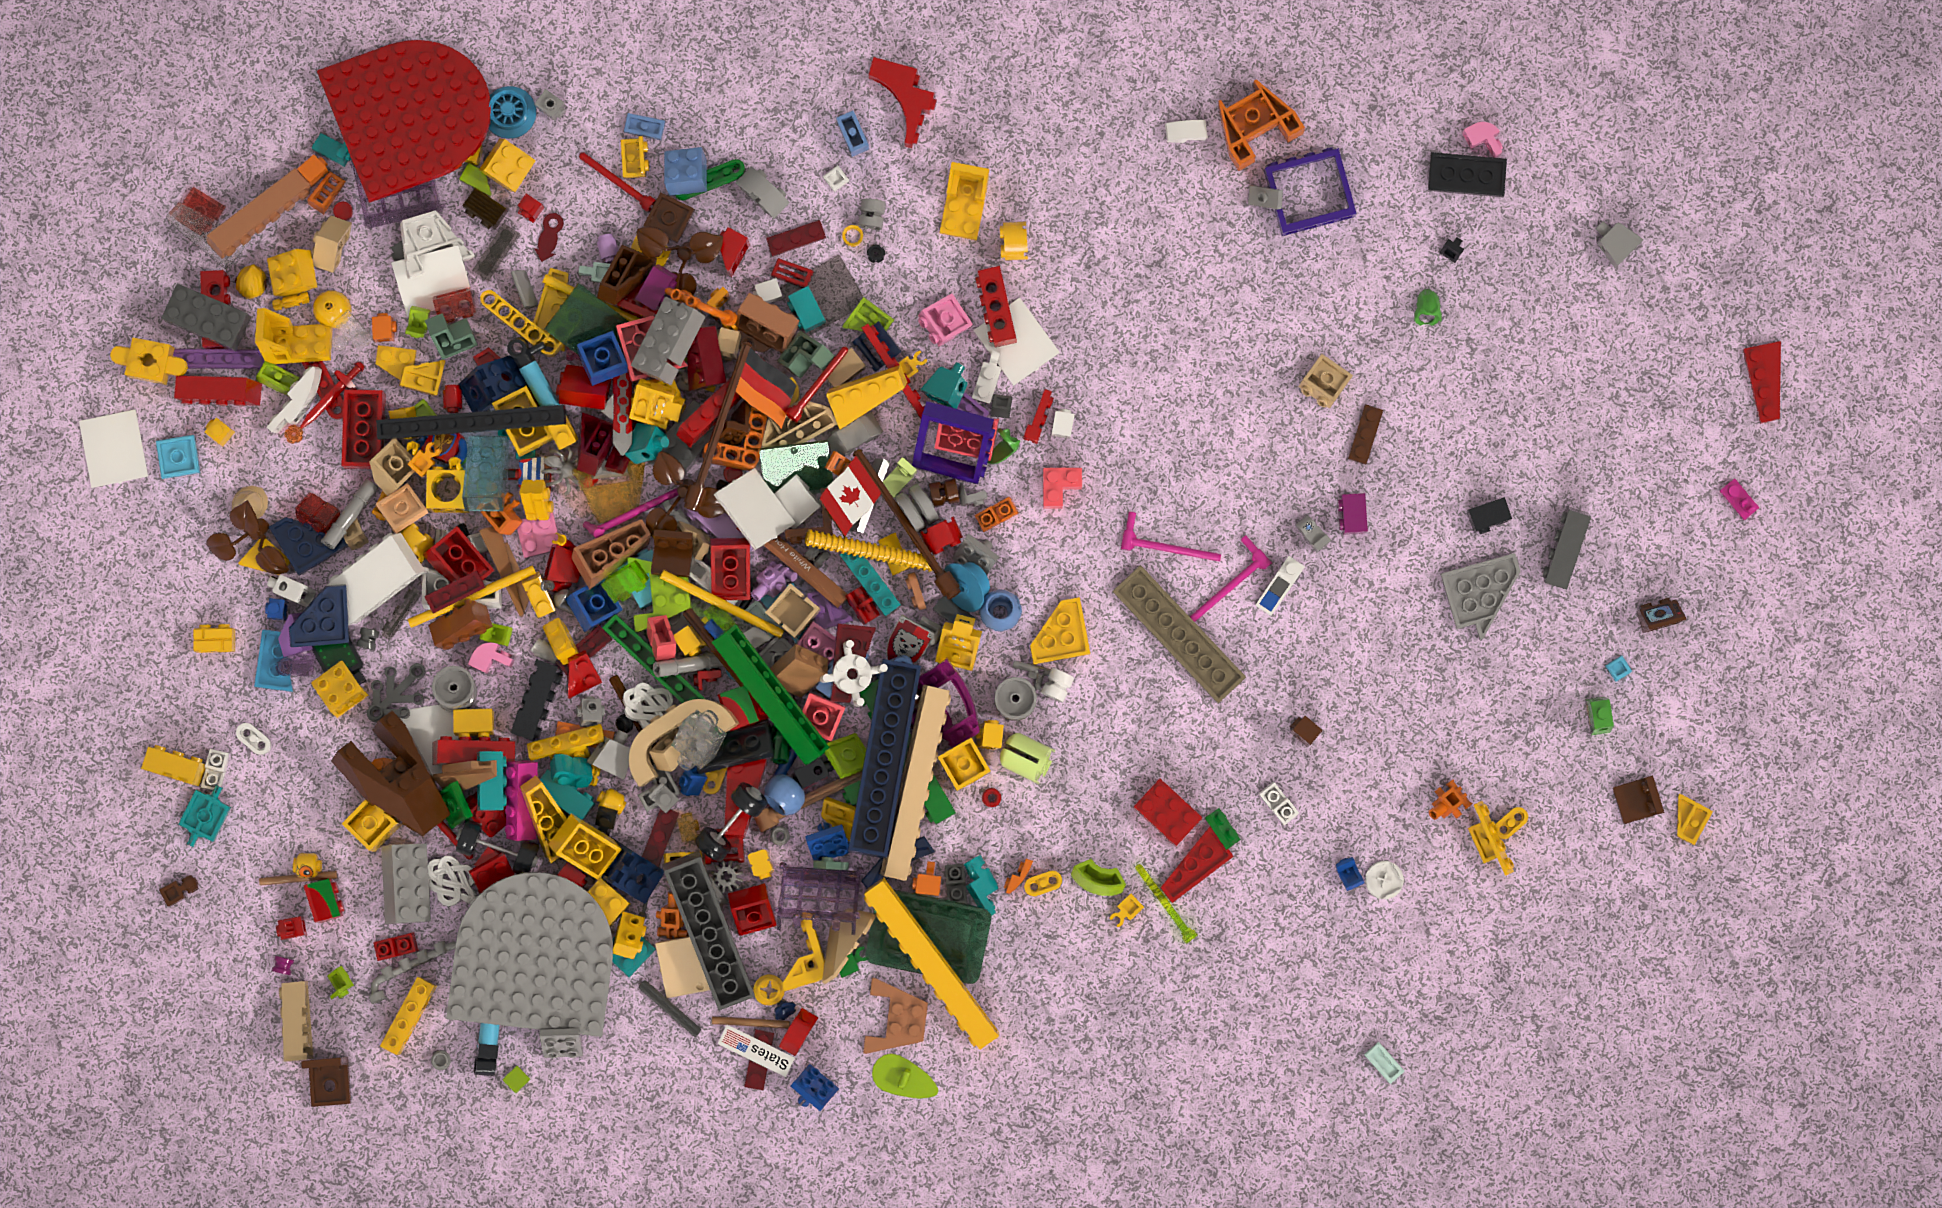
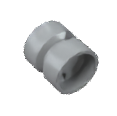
[858,198,886,230]

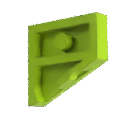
[842,297,895,332]

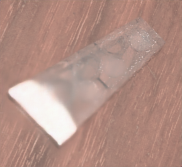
[166,202,251,270]

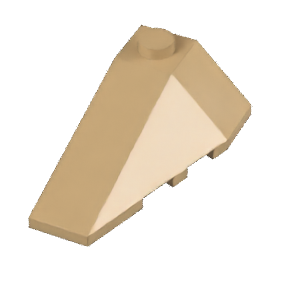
[822,908,876,984]

